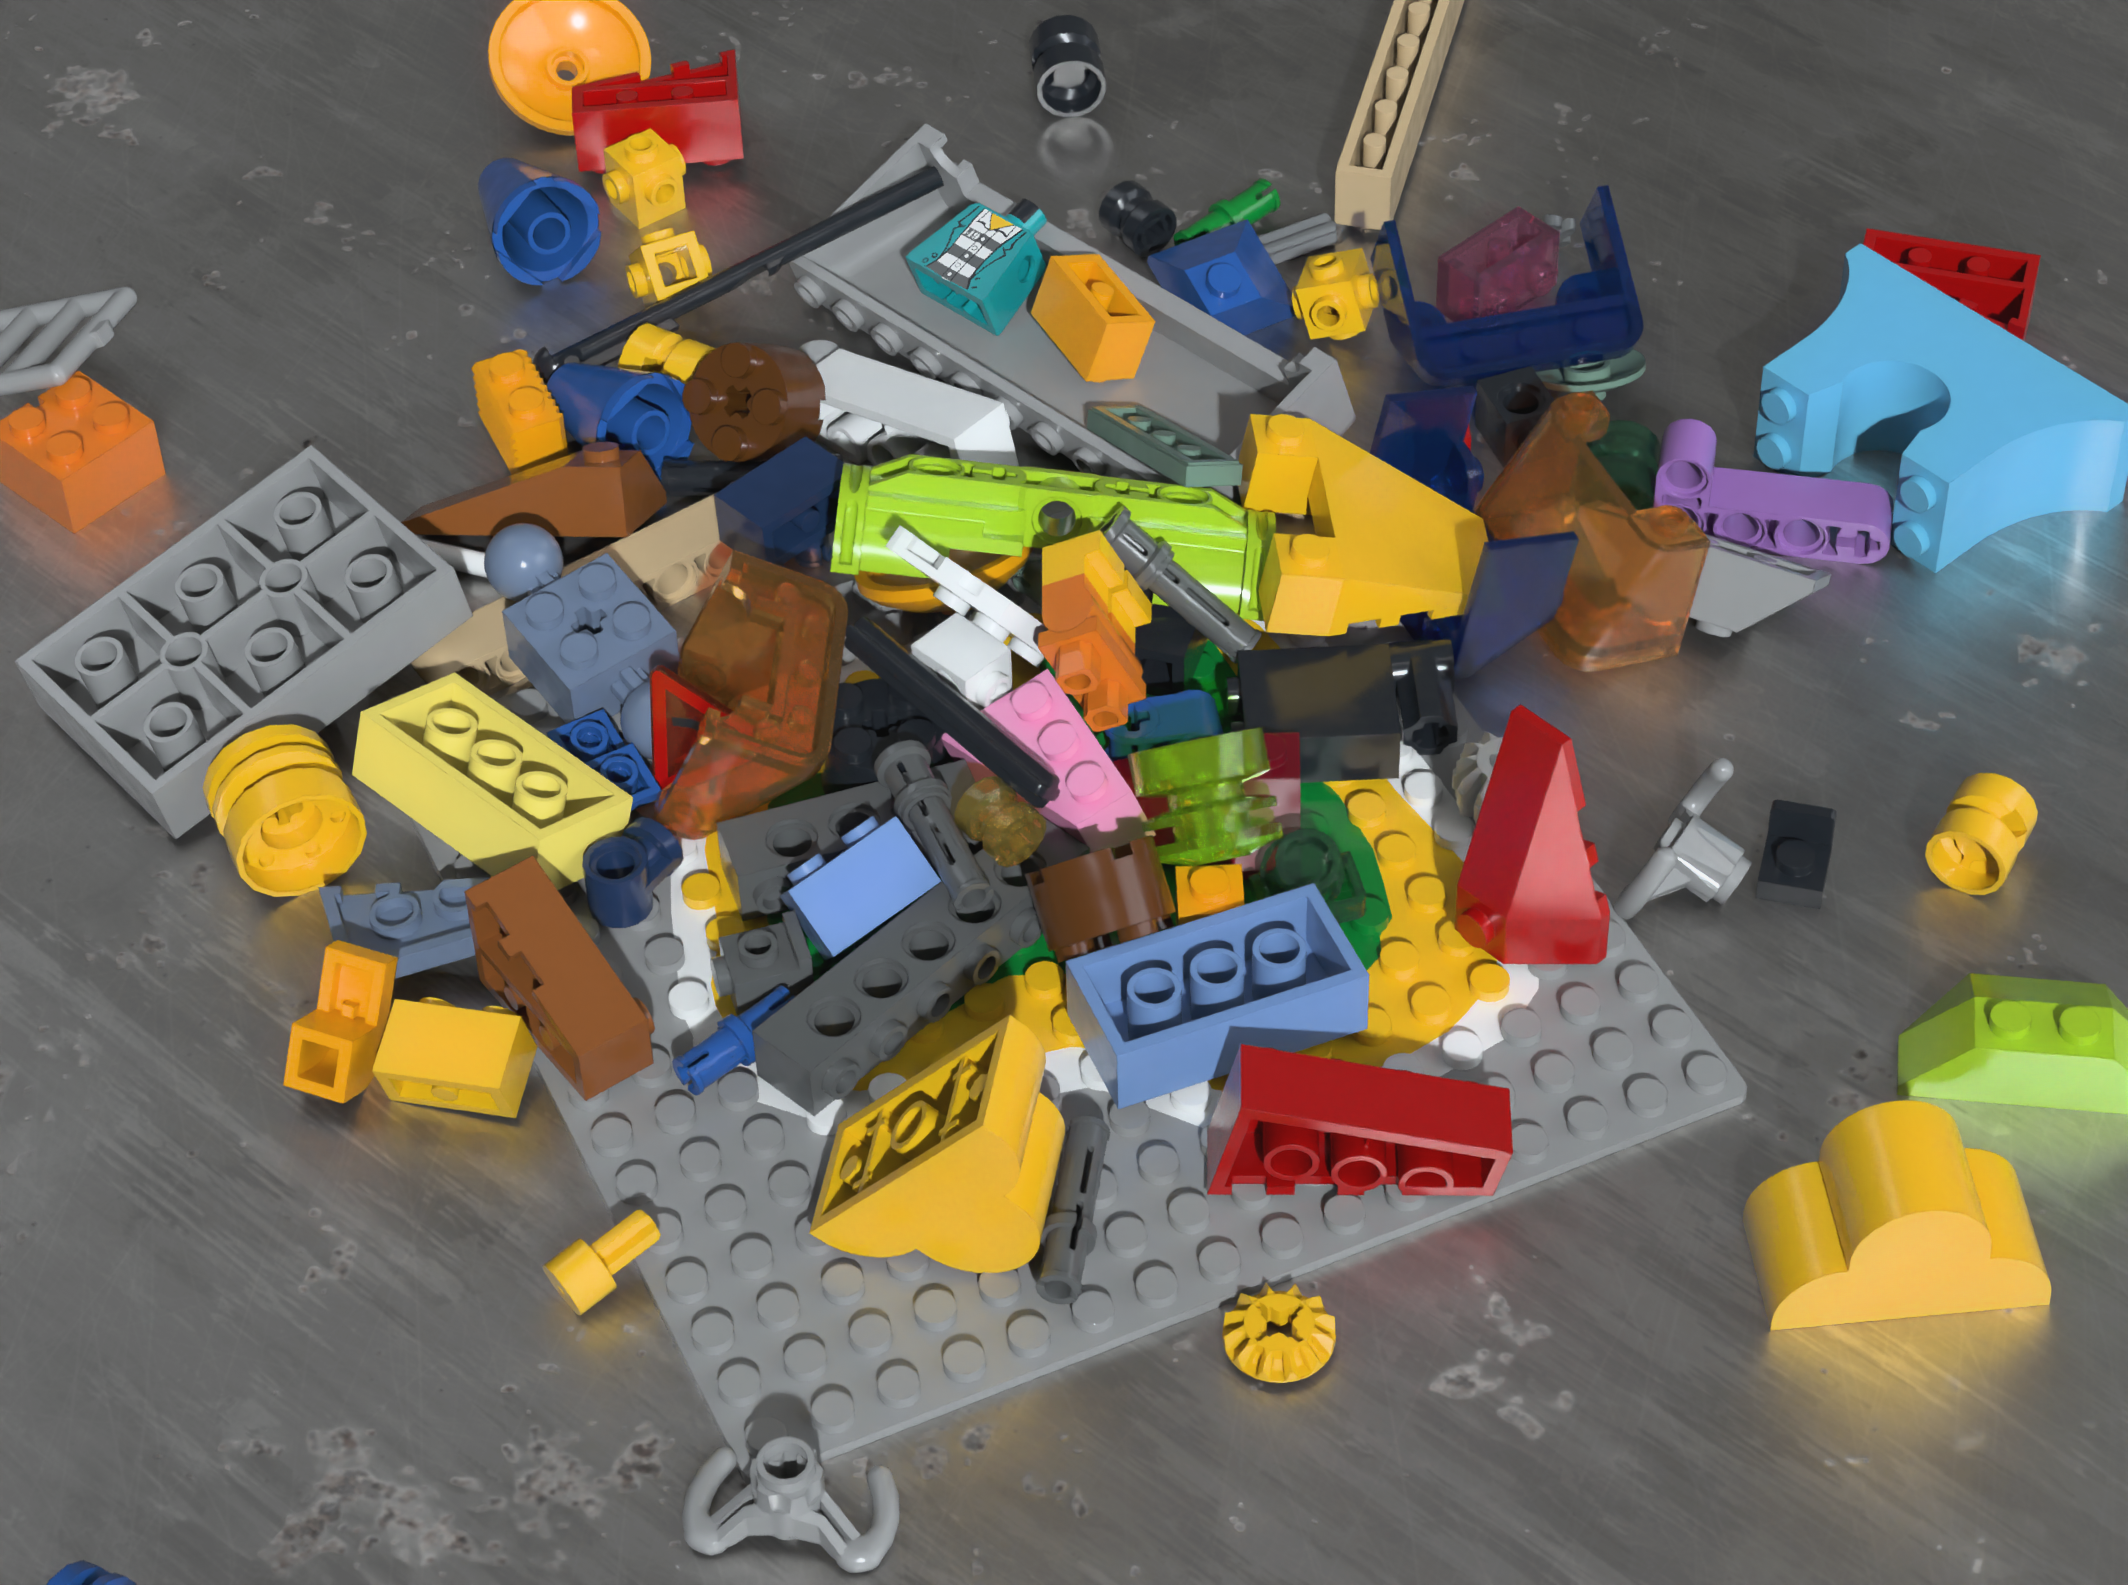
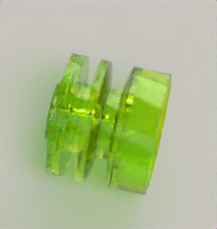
[1128,727,1285,866]

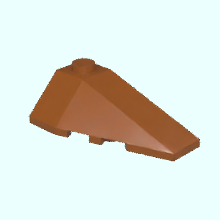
[401,442,667,537]

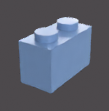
[780,816,941,961]

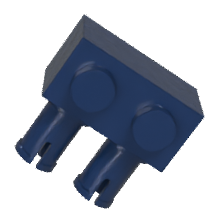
[714,436,844,598]

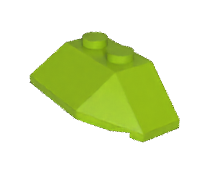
[1897,973,2128,1115]

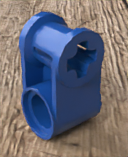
[1104,690,1224,762]

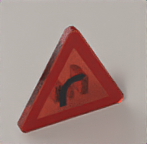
[650,665,774,796]

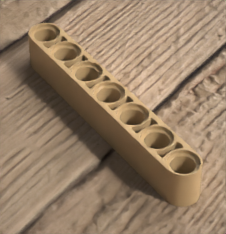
[411,493,748,696]

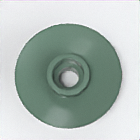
[1529,344,1646,403]

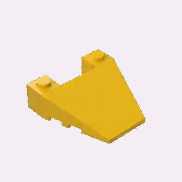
[1238,414,1503,637]

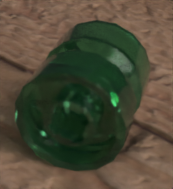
[1578,420,1661,517]

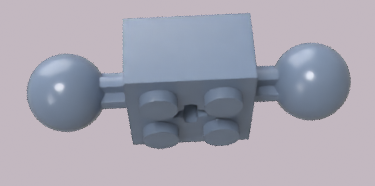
[484,523,702,760]

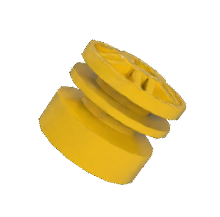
[202,724,367,897]

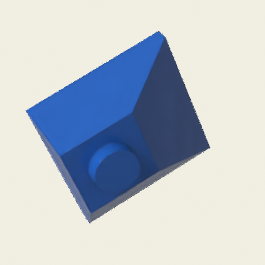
[1147,219,1296,336]

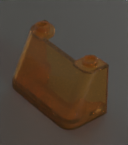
[1473,391,1711,672]
[653,550,848,840]

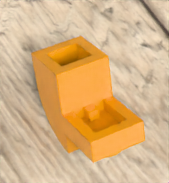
[283,940,398,1104]

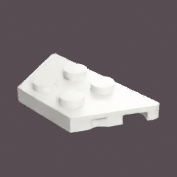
[885,525,1047,668]

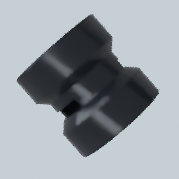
[1099,180,1177,257]

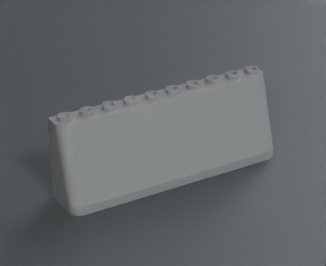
[789,123,1356,506]

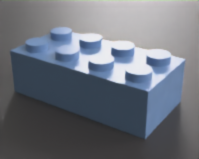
[1066,883,1369,1109]

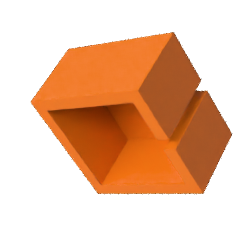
[0,370,166,534]

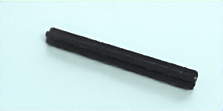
[843,617,1060,808]

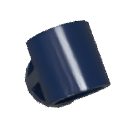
[582,817,684,928]

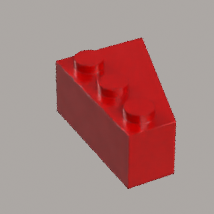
[572,49,744,174]

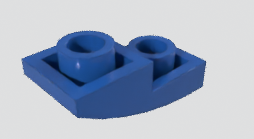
[547,709,662,811]

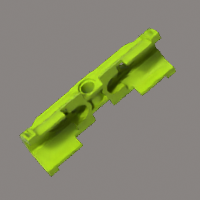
[830,454,1276,621]

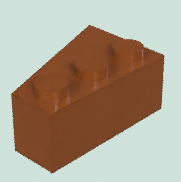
[464,855,655,1101]

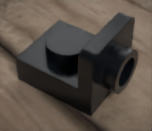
[1755,800,1837,909]

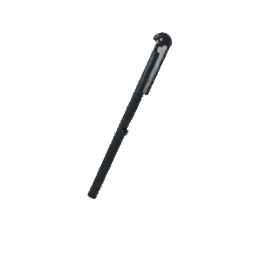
[532,166,944,385]

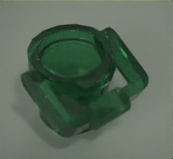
[1248,828,1367,925]

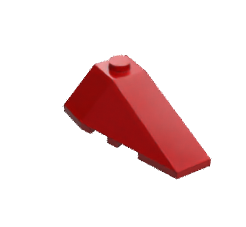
[1455,704,1610,964]

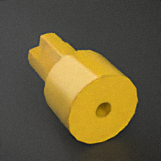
[542,1209,661,1316]

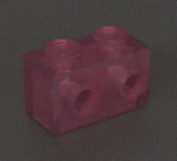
[1436,206,1560,337]

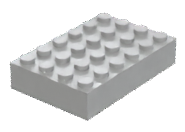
[15,445,473,839]

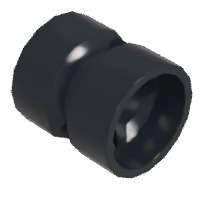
[1029,15,1106,118]

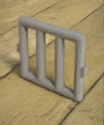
[0,286,137,397]

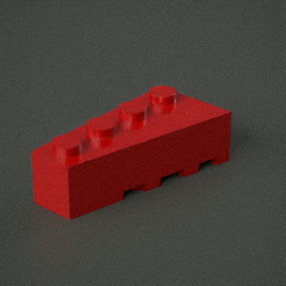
[1207,1044,1513,1196]

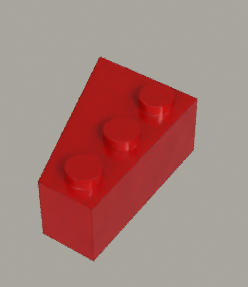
[1863,228,2041,341]

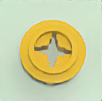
[1222,1283,1336,1383]

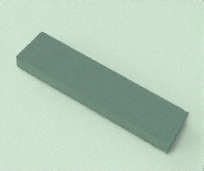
[1087,405,1243,487]

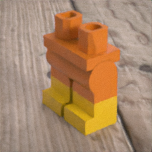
[1038,530,1152,732]

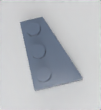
[318,877,490,979]

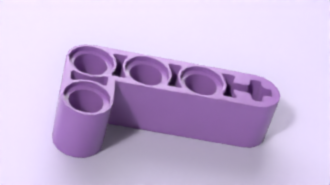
[1653,419,1894,564]

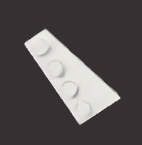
[816,348,1019,466]

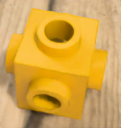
[602,128,686,229]
[625,228,712,309]
[1292,248,1379,340]

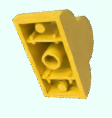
[809,1015,1065,1273]
[1742,1100,2051,1331]

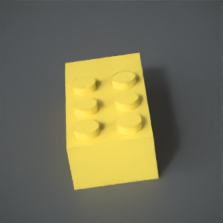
[352,672,633,890]

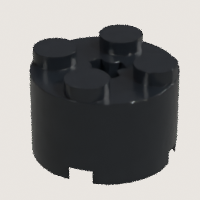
[817,678,948,795]

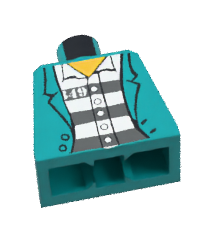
[905,199,1047,336]

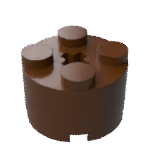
[682,342,826,462]
[1025,835,1176,963]

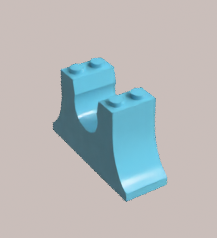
[1753,243,2128,574]

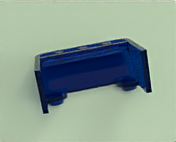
[1370,185,1644,388]
[1370,385,1579,680]

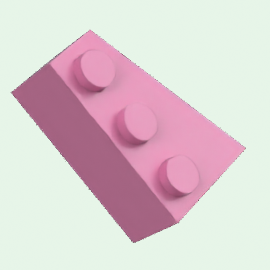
[942,669,1156,853]

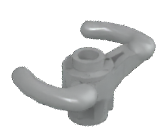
[1614,758,1752,919]
[682,1437,900,1573]

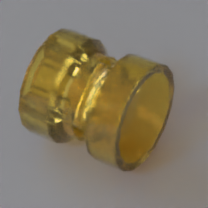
[954,776,1046,867]

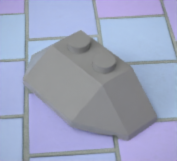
[1581,501,1831,637]

